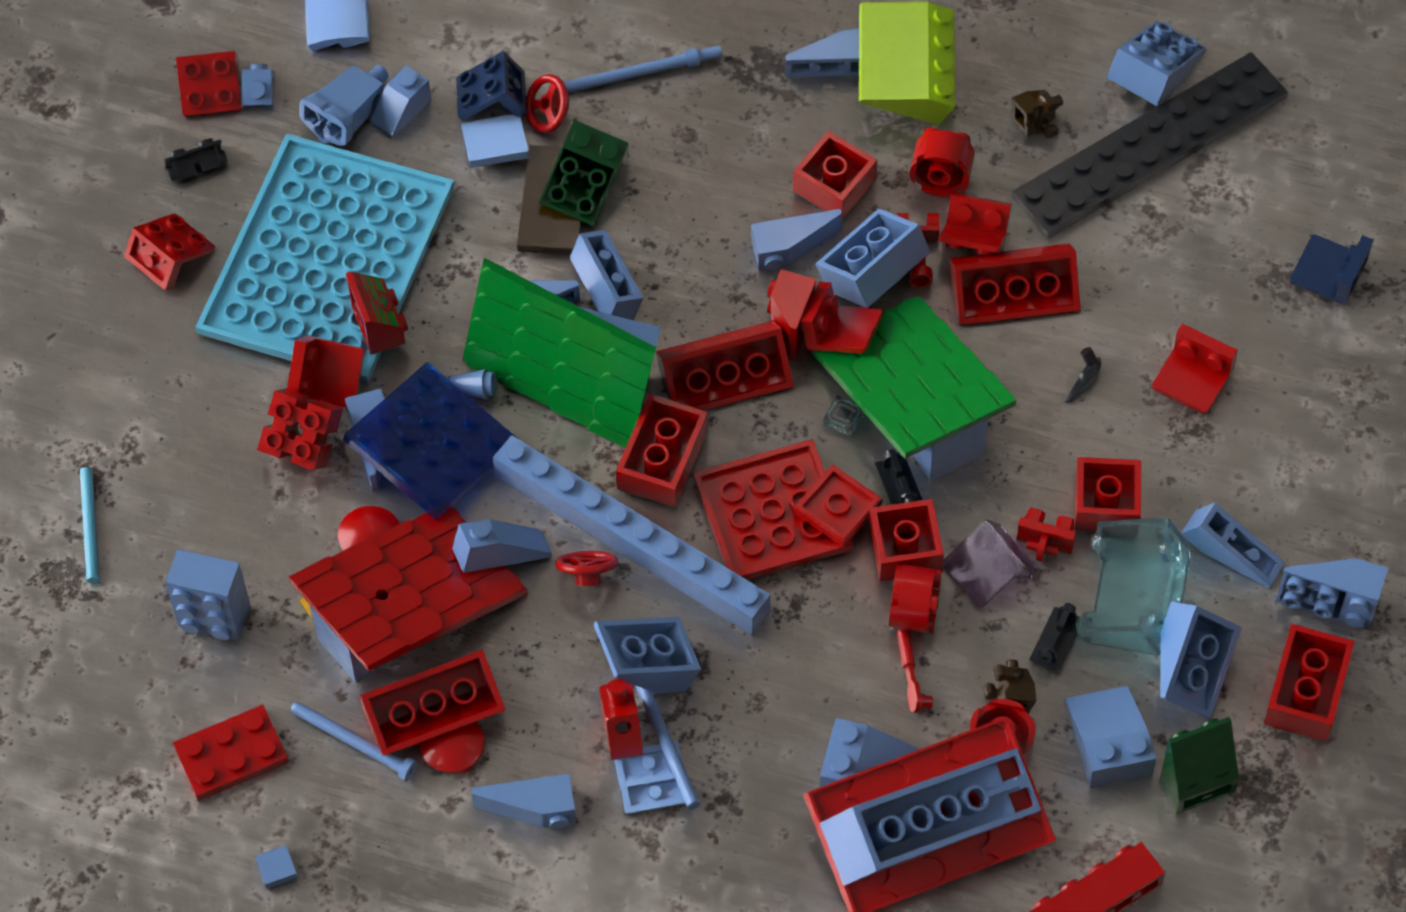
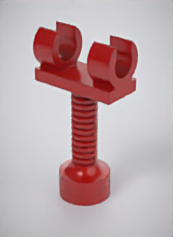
[897,213,940,288]

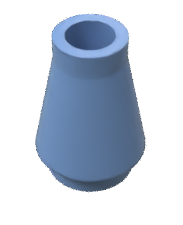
[449,369,497,400]

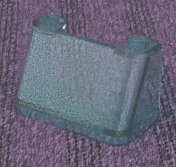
[1076,517,1190,656]

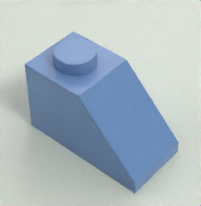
[370,65,431,139]

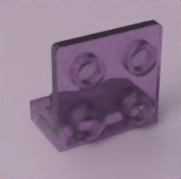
[943,519,1038,608]

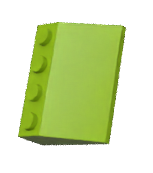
[859,2,955,125]

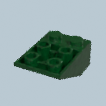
[538,119,629,226]
[1159,717,1239,815]

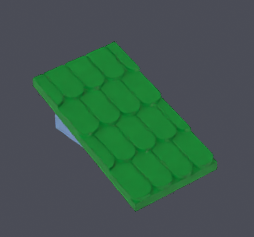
[462,258,661,448]
[811,296,1016,482]

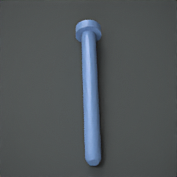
[291,702,418,782]

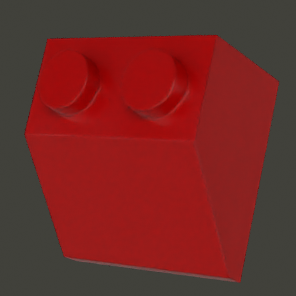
[767,269,816,361]

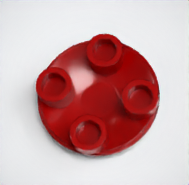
[338,506,399,551]
[419,722,484,774]

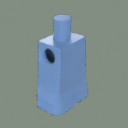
[299,65,389,146]

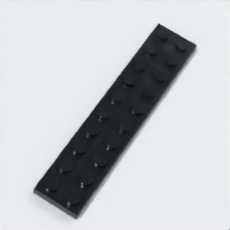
[1012,52,1288,239]

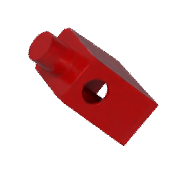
[599,679,644,760]

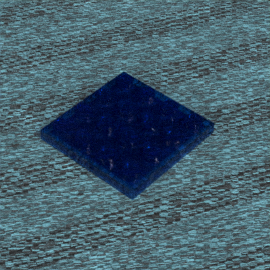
[343,362,518,520]

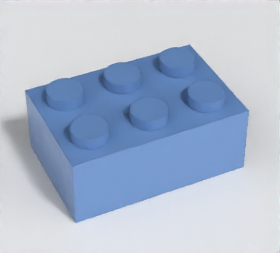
[816,208,930,308]
[165,549,251,640]

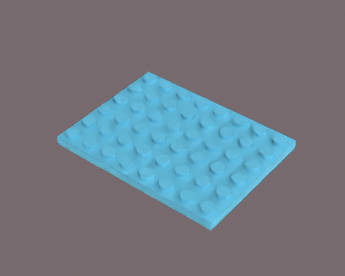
[195,134,455,383]

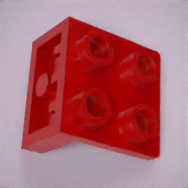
[175,51,242,116]
[939,192,1012,255]
[124,213,215,291]
[800,281,883,353]
[1152,323,1238,414]
[287,335,365,408]

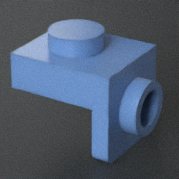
[242,64,275,106]

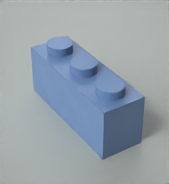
[570,230,643,320]

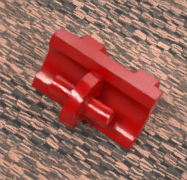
[1016,507,1076,562]

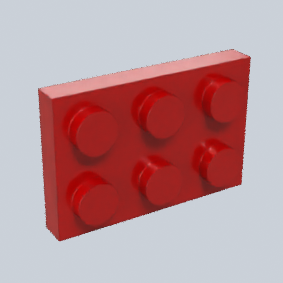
[172,704,289,801]

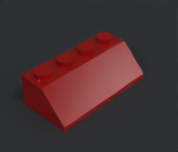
[949,243,1081,325]
[655,320,794,411]
[359,649,506,757]

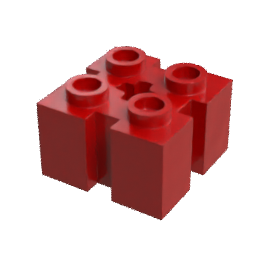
[257,388,344,470]

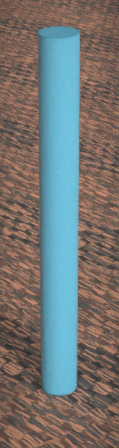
[80,467,99,583]

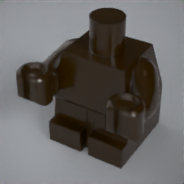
[1012,90,1063,138]
[983,659,1036,714]

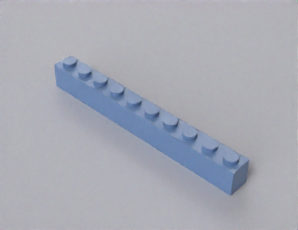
[493,435,771,635]

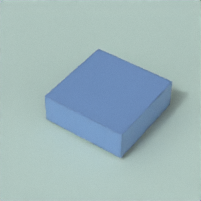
[255,845,298,889]

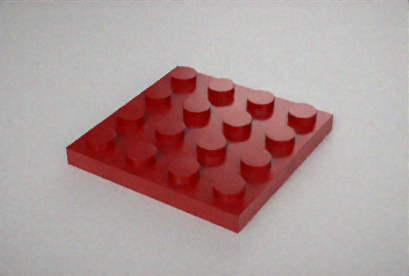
[693,439,853,580]

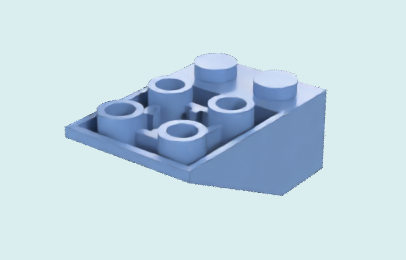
[1107,20,1206,106]
[1276,558,1388,630]

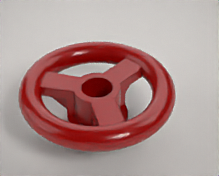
[526,74,569,133]
[555,551,619,586]

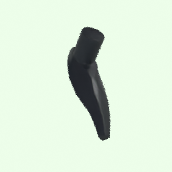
[1065,347,1101,402]

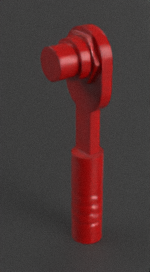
[897,629,933,713]

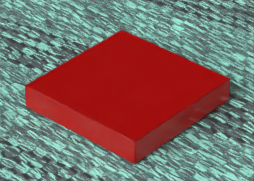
[793,464,883,547]

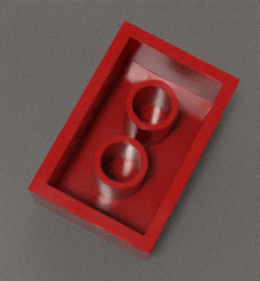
[616,394,708,508]
[1264,623,1355,742]

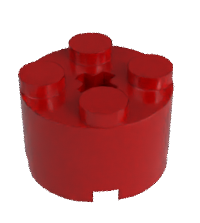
[909,128,975,197]
[889,564,942,633]
[969,699,1036,764]

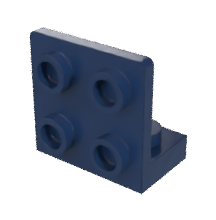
[456,51,527,121]
[1290,234,1374,306]

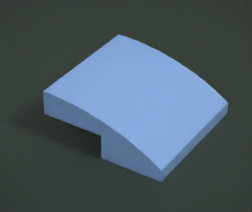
[305,0,370,51]
[461,114,529,168]
[614,741,686,815]

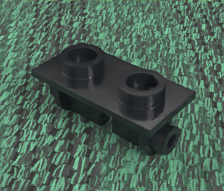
[164,138,228,182]
[875,449,923,505]
[1029,603,1084,672]

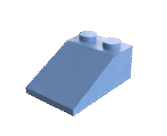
[1160,601,1242,719]
[594,617,701,694]
[1064,686,1156,788]
[820,718,919,787]

